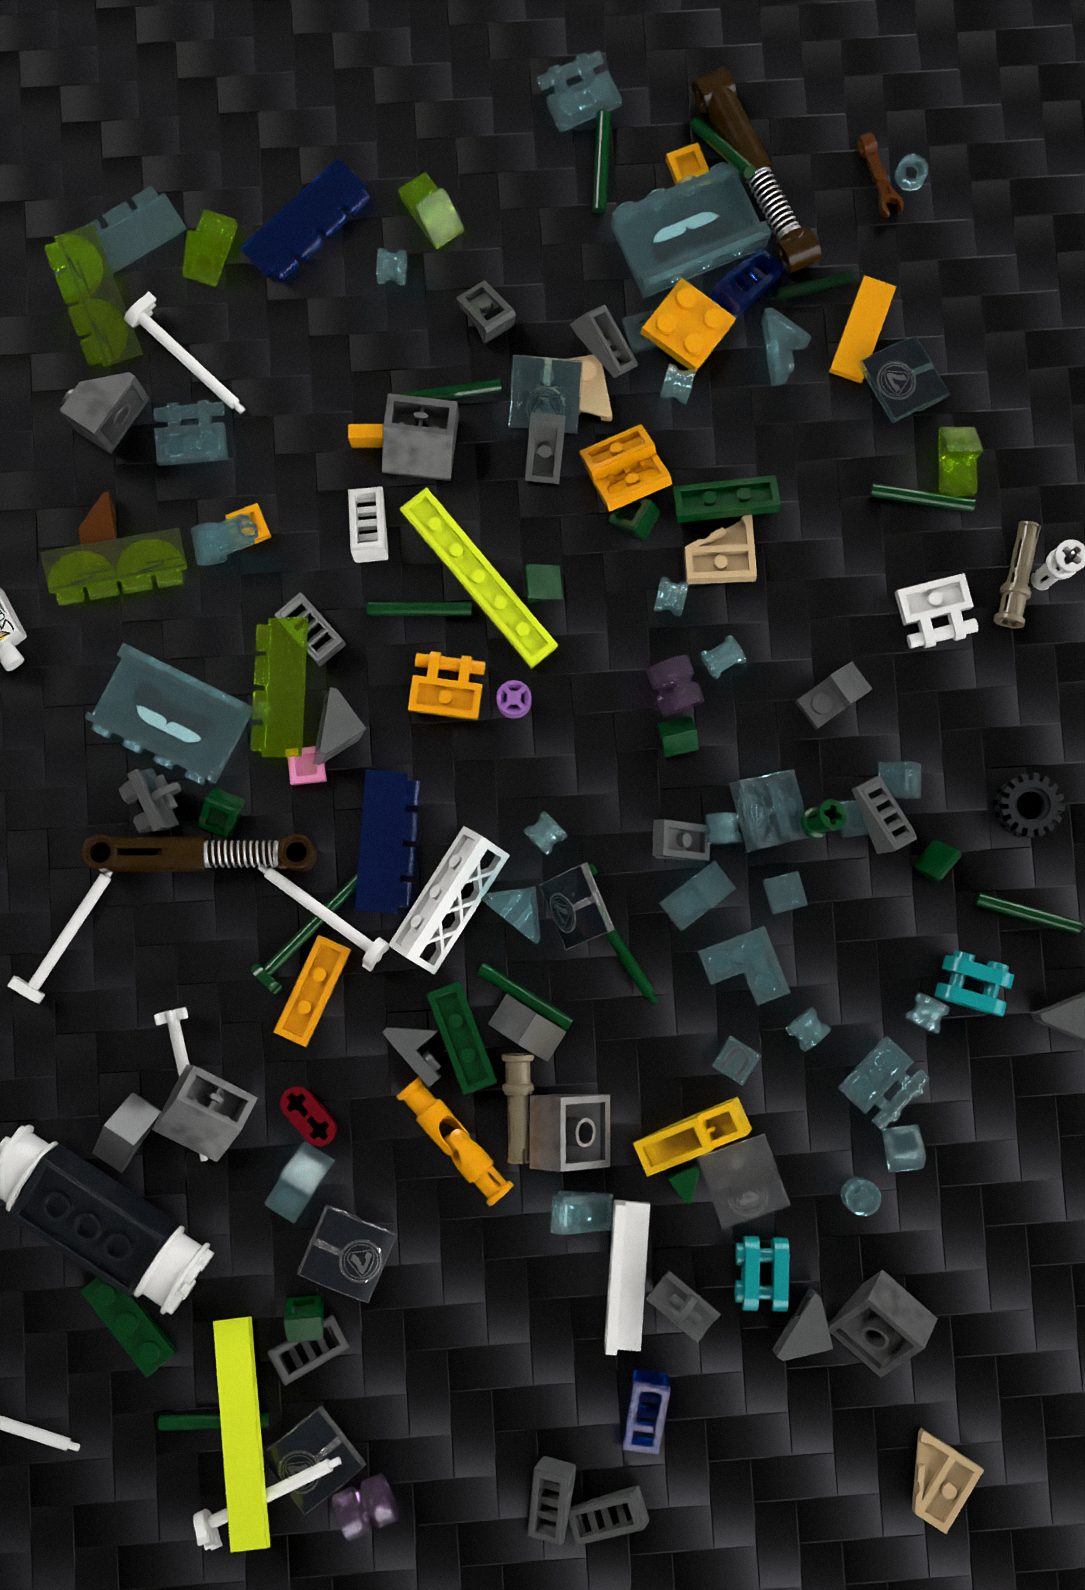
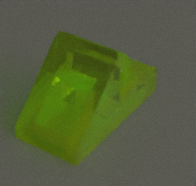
[398,172,464,249]
[183,209,238,287]
[939,427,983,496]

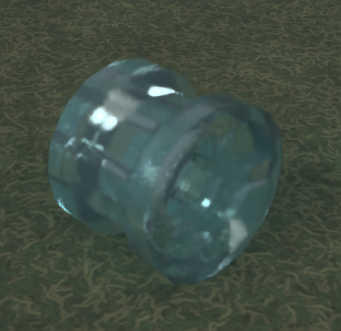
[376,248,407,285]
[660,363,696,404]
[654,576,689,617]
[523,811,568,856]
[706,813,742,844]
[905,992,950,1034]
[785,1007,831,1052]
[841,1177,881,1216]

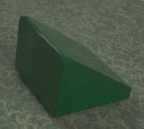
[608,497,660,540]
[525,564,563,603]
[197,788,246,839]
[913,840,962,882]
[284,1295,324,1342]

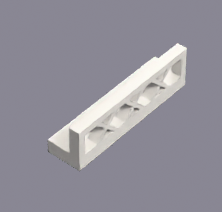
[389,826,510,975]
[604,1200,650,1355]

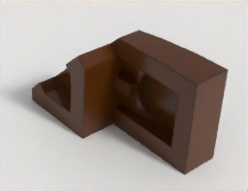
[78,491,122,563]

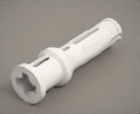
[1031,539,1085,590]

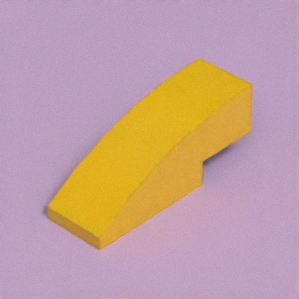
[633,1096,752,1177]

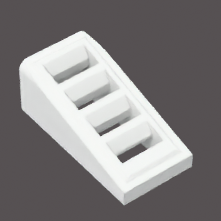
[348,486,388,563]

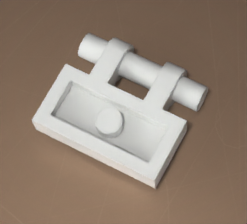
[895,573,978,648]

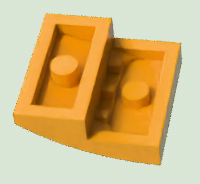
[579,424,672,512]

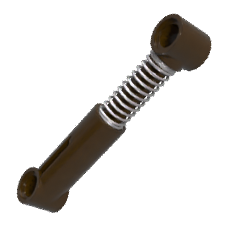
[691,67,822,274]
[81,834,318,873]

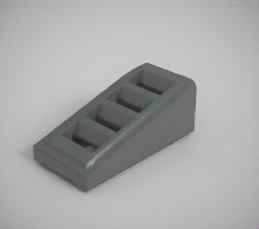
[570,304,638,378]
[274,592,346,667]
[852,776,917,854]
[267,1315,350,1386]
[527,1456,576,1546]
[568,1486,649,1546]

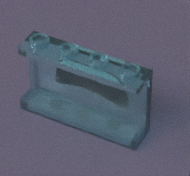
[611,162,771,298]
[84,643,254,785]

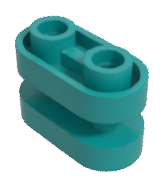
[934,950,1015,1017]
[734,1236,789,1312]

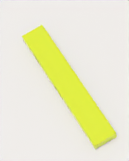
[400,487,558,668]
[213,1316,270,1552]

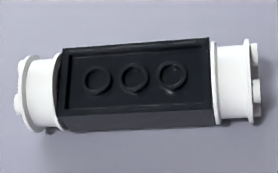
[0,1124,214,1315]

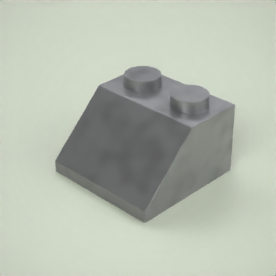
[59,372,150,454]
[529,1094,610,1172]
[828,1270,938,1377]

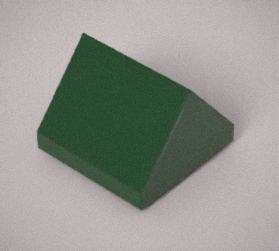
[657,716,699,758]
[666,1164,700,1204]

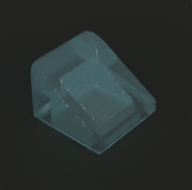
[879,761,921,799]
[882,1125,926,1172]

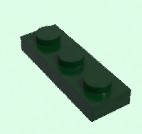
[672,475,781,523]
[427,981,497,1095]
[80,1277,178,1378]

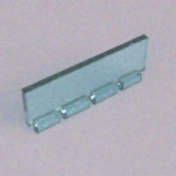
[47,185,187,299]

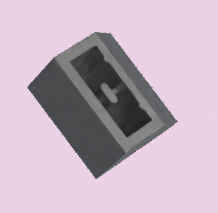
[382,393,459,481]
[152,1064,258,1162]

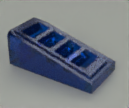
[711,246,785,318]
[622,1370,670,1455]

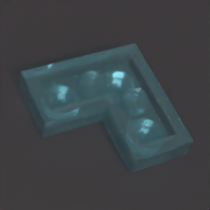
[697,926,791,1005]

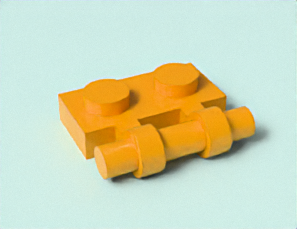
[408,651,486,720]

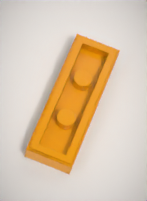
[829,275,896,383]
[273,935,352,1047]

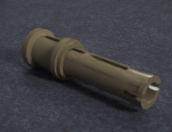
[993,521,1041,628]
[502,1053,534,1164]

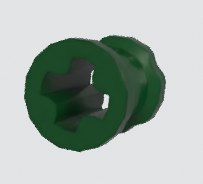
[800,799,847,839]

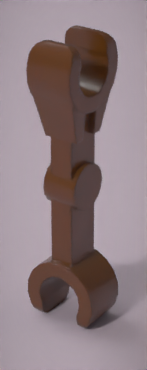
[857,132,904,219]

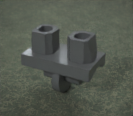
[119,768,181,834]
[646,1270,720,1343]

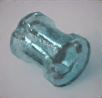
[700,635,746,679]

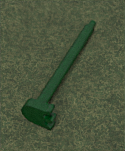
[582,863,659,1005]
[249,868,370,995]

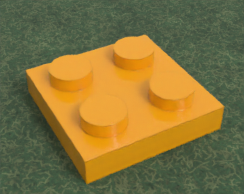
[640,278,736,374]

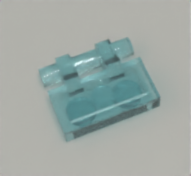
[537,51,622,132]
[154,399,228,466]
[837,1036,931,1130]

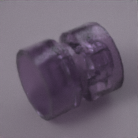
[645,655,705,717]
[332,1473,399,1541]

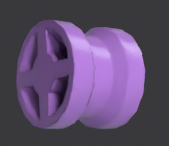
[496,680,532,719]

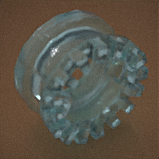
[895,154,929,191]

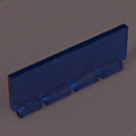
[240,158,371,282]
[354,770,421,914]

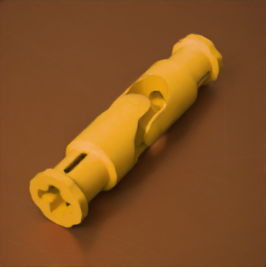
[396,1077,514,1207]

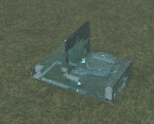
[761,308,811,386]
[659,860,736,931]
[264,1142,335,1224]
[551,1191,613,1235]

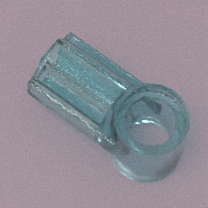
[191,514,258,565]

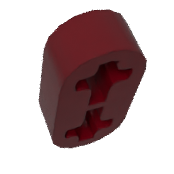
[280,1086,337,1147]

